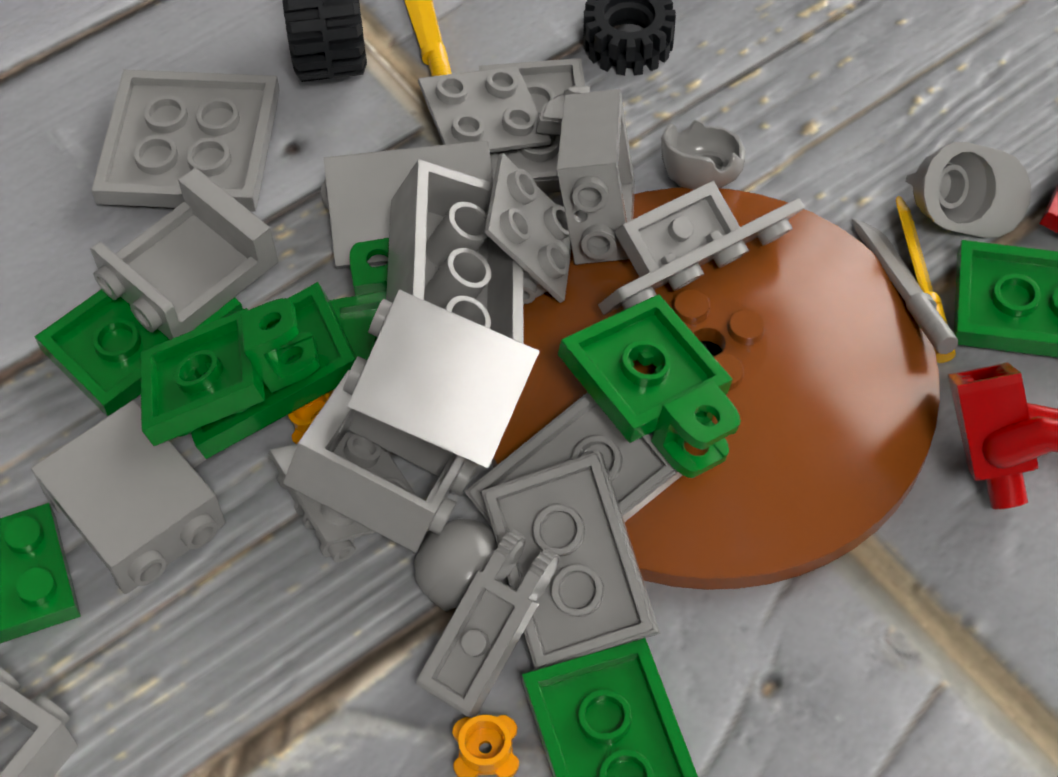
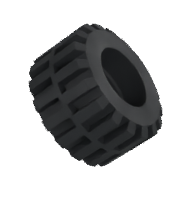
[282,0,367,82]

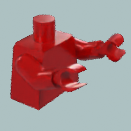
[948,362,1058,509]

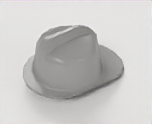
[905,142,1031,238]

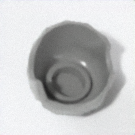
[661,120,746,190]
[414,519,510,612]

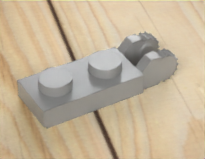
[416,529,560,717]

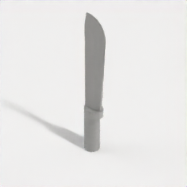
[852,219,958,354]

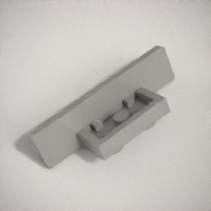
[598,180,805,315]

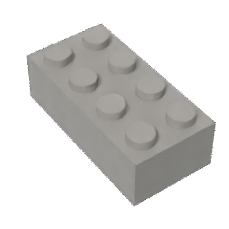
[386,159,524,344]

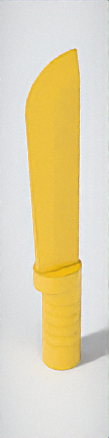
[404,0,452,77]
[896,196,956,363]

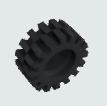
[583,0,676,76]

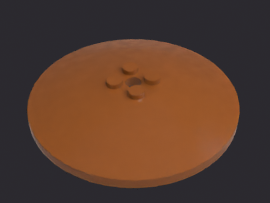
[491,187,940,590]

